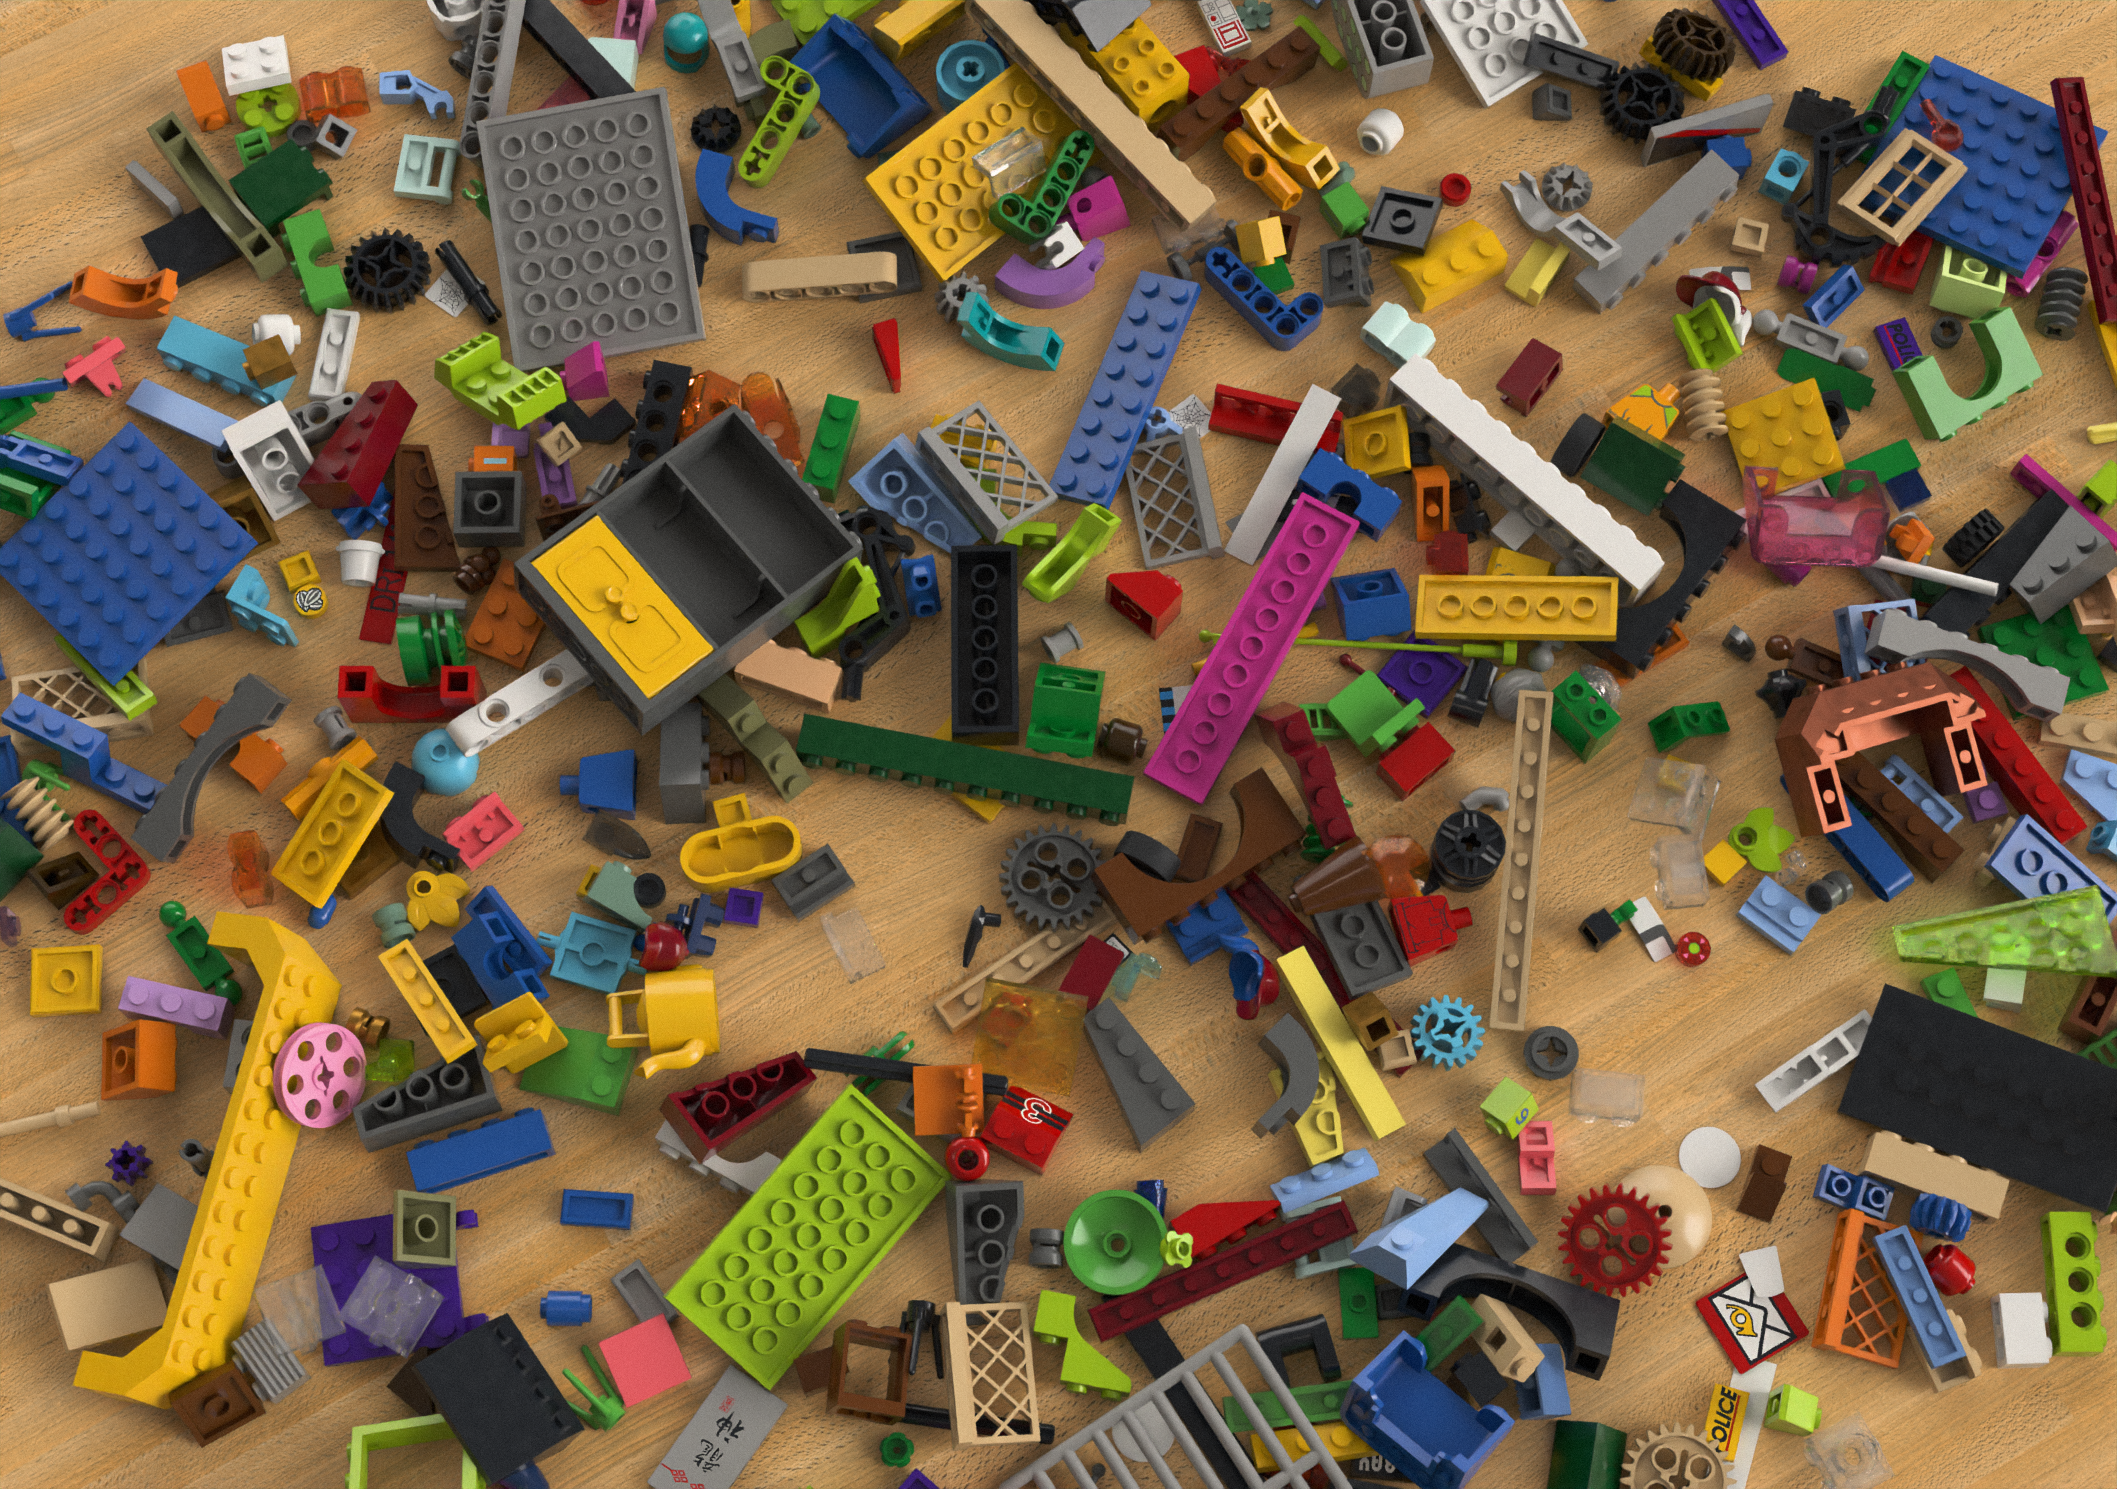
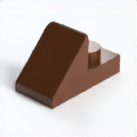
[1736,1144,1792,1223]

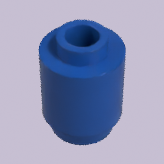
[540,1290,592,1326]

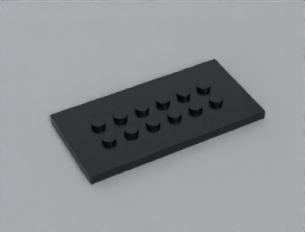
[1837,983,2117,1214]

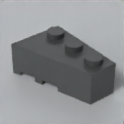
[2010,505,2117,625]
[659,702,710,824]

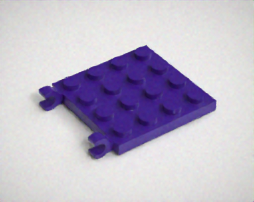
[311,1210,489,1368]

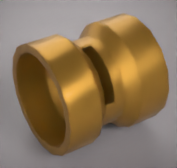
[345,1007,391,1050]

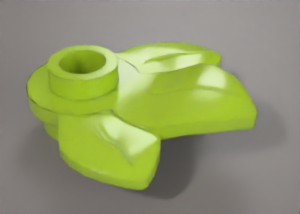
[1728,807,1795,873]

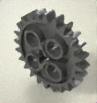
[999,823,1107,933]

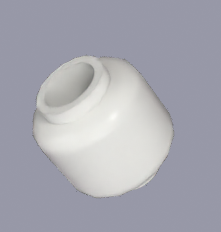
[1357,108,1404,156]
[252,314,301,356]

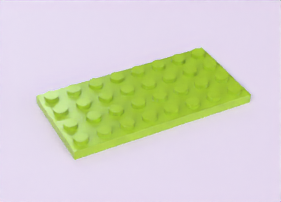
[663,1084,952,1391]

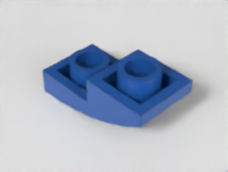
[1813,1164,1895,1221]

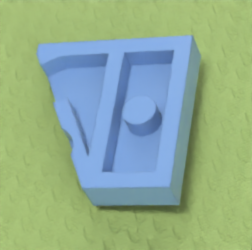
[2059,749,2117,821]

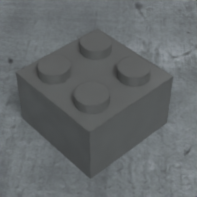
[453,471,527,547]

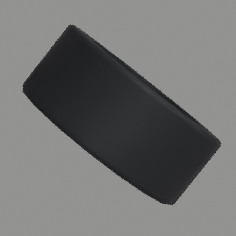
[1550,413,1606,478]
[1114,830,1181,882]

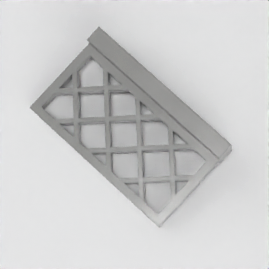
[915,400,1058,545]
[1126,426,1225,570]

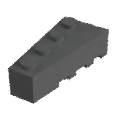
[1081,997,1195,1153]
[352,1035,502,1153]

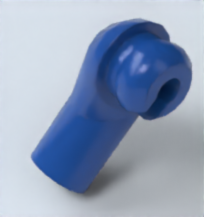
[307,894,337,929]

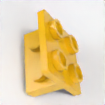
[474,992,568,1074]

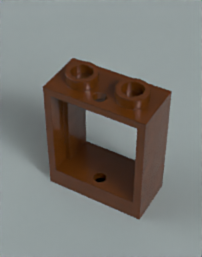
[825,1319,912,1426]

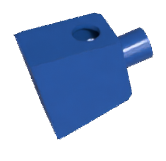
[560,749,638,820]

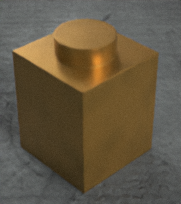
[242,334,298,390]
[1342,991,1399,1051]

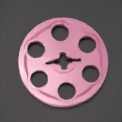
[273,1022,367,1128]

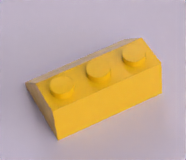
[870,0,967,65]
[1390,219,1509,314]

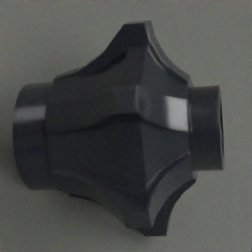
[1755,668,1807,719]

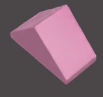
[613,0,658,54]

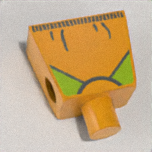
[1601,383,1681,441]

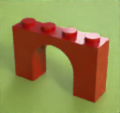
[337,666,487,723]

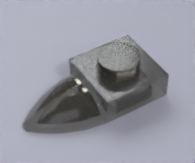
[582,808,651,860]

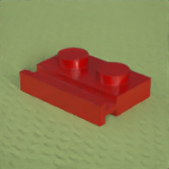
[1868,223,1934,295]

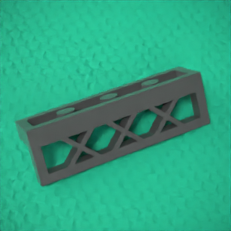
[1423,1128,1538,1263]

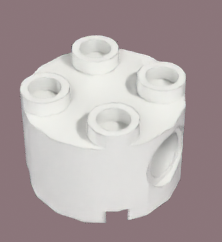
[426,0,484,41]

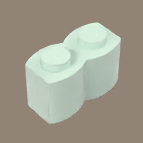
[1360,301,1436,369]

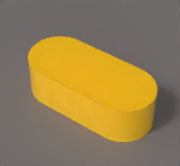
[680,816,803,893]

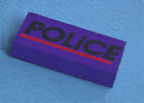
[1873,317,1923,371]

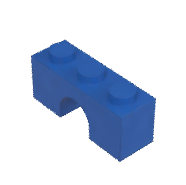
[1296,448,1402,542]
[451,911,550,1010]

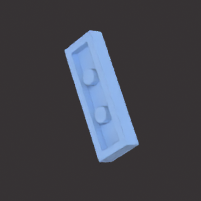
[1270,1147,1379,1213]

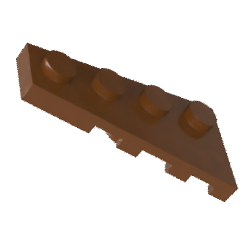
[394,444,460,572]

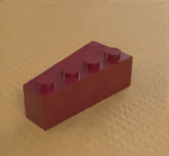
[659,1051,817,1164]

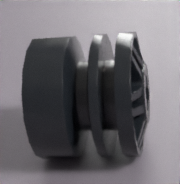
[1429,810,1506,893]

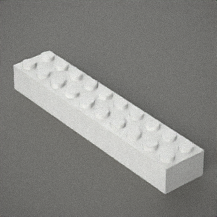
[1383,353,1665,609]

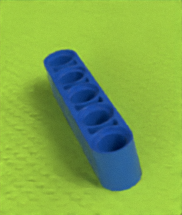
[1780,774,1914,903]

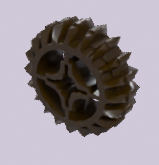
[1652,8,1736,82]

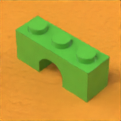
[281,209,353,317]

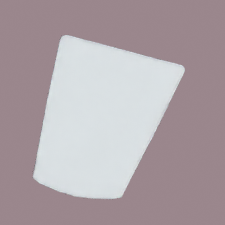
[1739,1246,1785,1298]

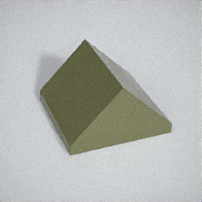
[393,1190,456,1269]

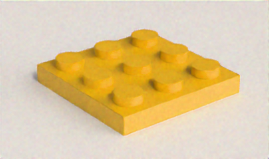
[1721,378,1846,502]

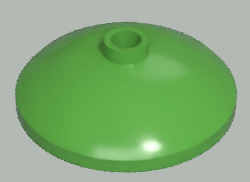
[1063,1190,1167,1295]

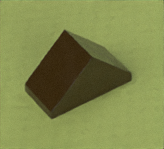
[25,851,99,910]
[386,1346,436,1416]

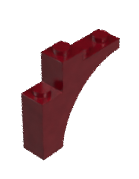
[1254,702,1356,850]

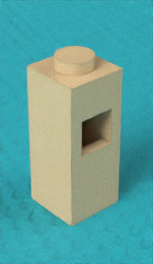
[1471,1294,1545,1383]

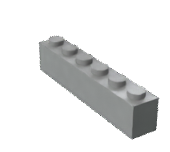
[1573,149,1739,314]

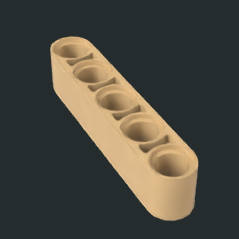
[742,252,897,303]

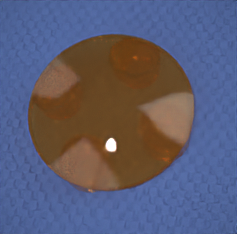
[1365,834,1430,899]

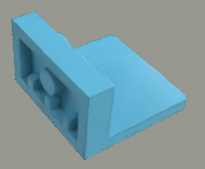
[225,564,299,647]

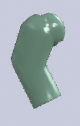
[1317,161,1355,197]

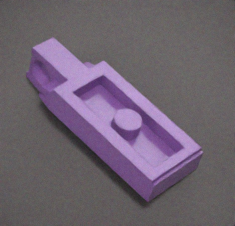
[533,422,578,510]

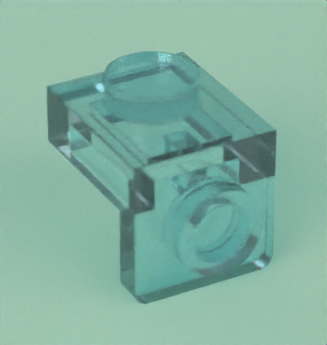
[1111,953,1163,1002]

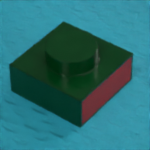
[1909,577,1947,608]

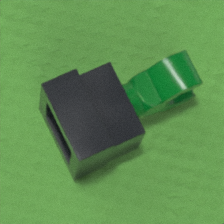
[1578,899,1638,953]

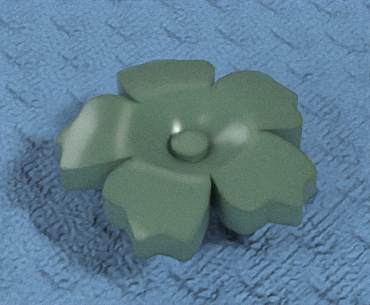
[1236,0,1273,31]

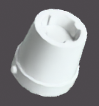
[336,540,385,587]

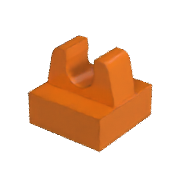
[1889,518,1935,564]

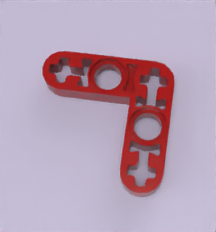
[63,809,151,935]

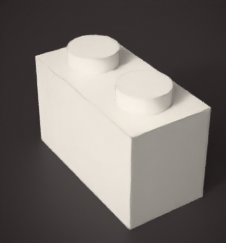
[1990,1292,2052,1369]

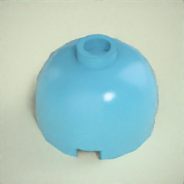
[412,728,480,797]

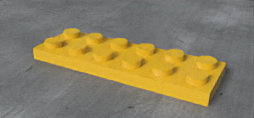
[1415,575,1619,642]

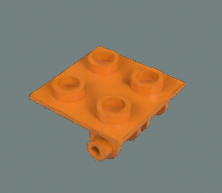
[913,1063,984,1137]

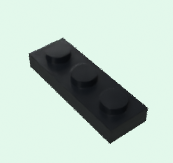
[1523,33,1620,92]

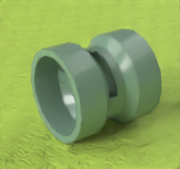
[372,903,416,949]

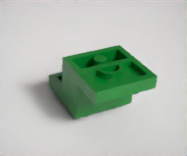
[1025,662,1106,759]

